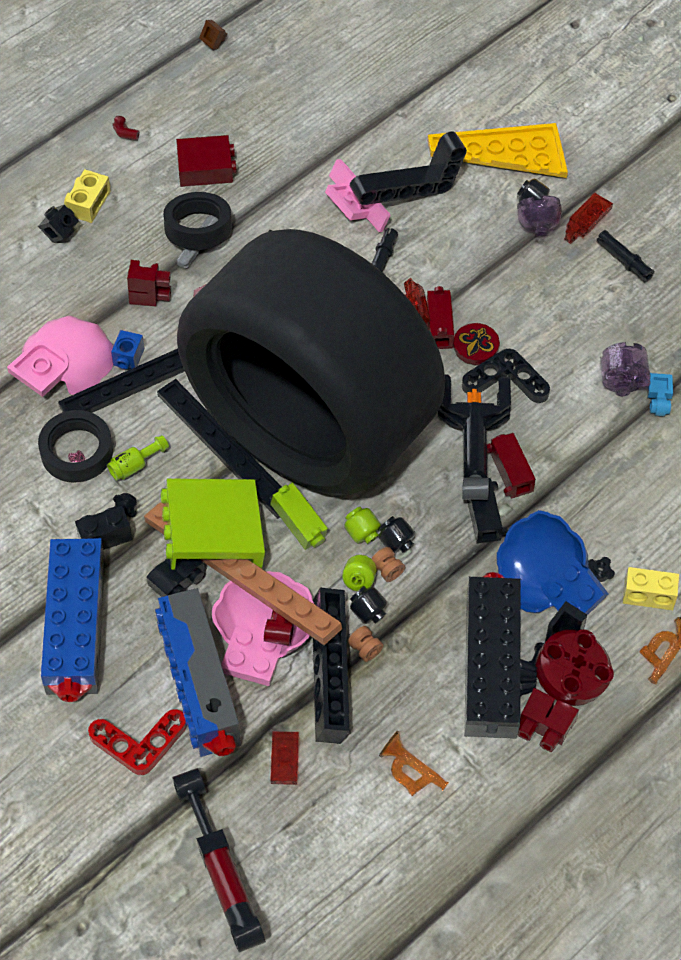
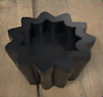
[520,659,537,696]

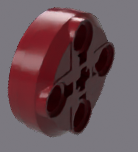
[535,629,614,706]

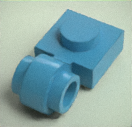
[647,373,673,416]

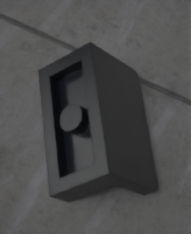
[545,601,587,642]

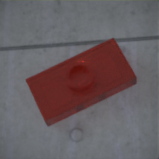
[270,731,299,785]

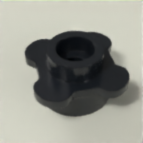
[113,493,137,517]
[588,557,615,582]

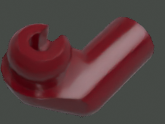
[112,116,140,141]

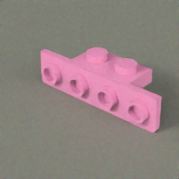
[325,159,390,232]

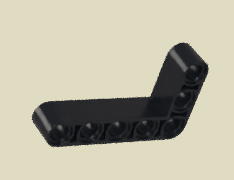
[349,131,467,205]

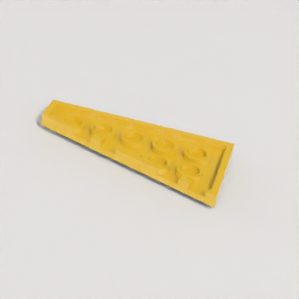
[427,123,568,178]

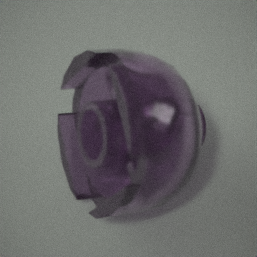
[517,195,562,236]

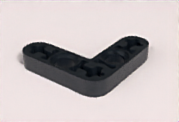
[462,348,550,403]

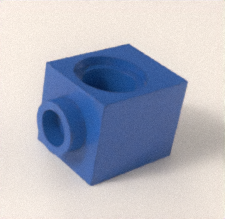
[111,330,145,369]

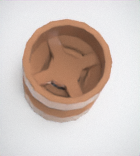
[372,547,405,582]
[348,626,384,662]

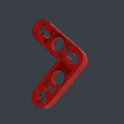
[88,709,187,775]

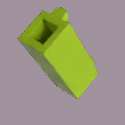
[271,482,328,550]

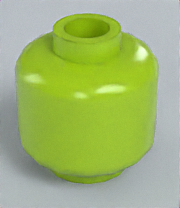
[344,506,381,544]
[342,555,377,592]

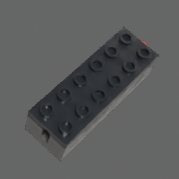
[464,572,521,739]

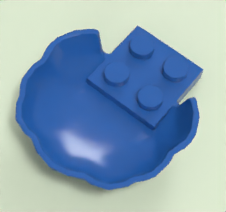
[497,510,609,615]

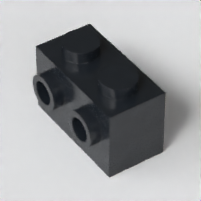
[75,506,133,550]

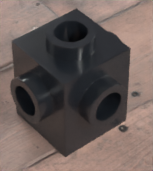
[38,205,79,243]

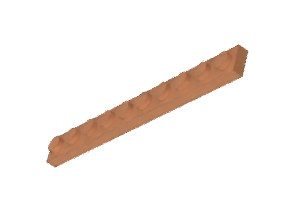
[144,502,342,645]

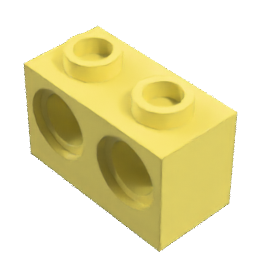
[64,169,111,223]
[623,567,679,610]

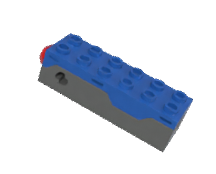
[41,538,105,702]
[155,588,241,757]

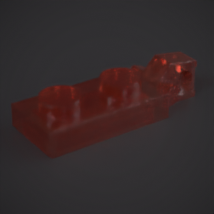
[564,192,613,244]
[404,278,430,324]

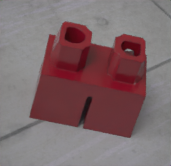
[127,259,171,307]
[518,688,579,752]

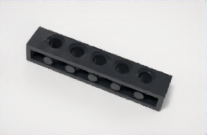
[313,587,350,744]

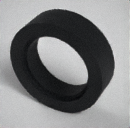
[163,192,232,250]
[38,410,113,483]

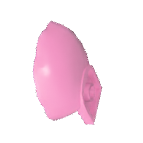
[7,315,114,397]
[212,571,315,686]

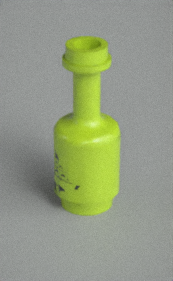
[107,435,169,481]

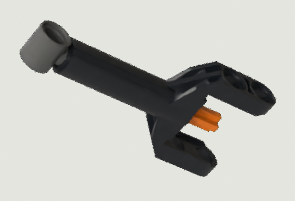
[438,374,511,500]

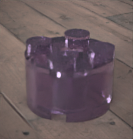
[600,342,651,397]

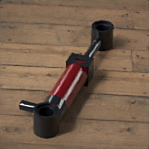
[172,768,266,953]

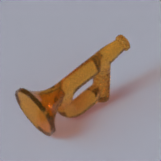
[640,617,681,685]
[379,731,449,796]

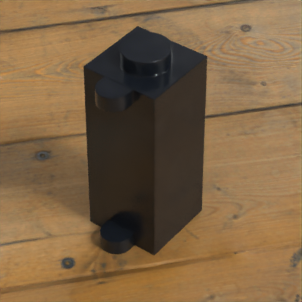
[467,478,508,544]

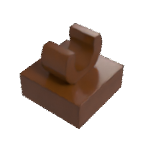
[199,20,228,49]

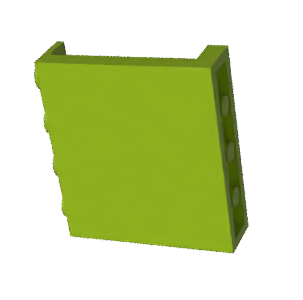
[161,478,265,569]

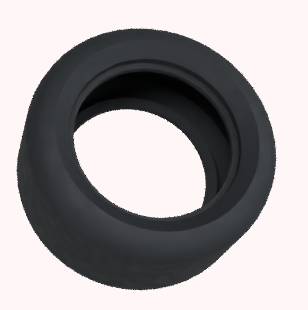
[177,229,445,495]

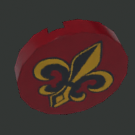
[453,323,500,365]

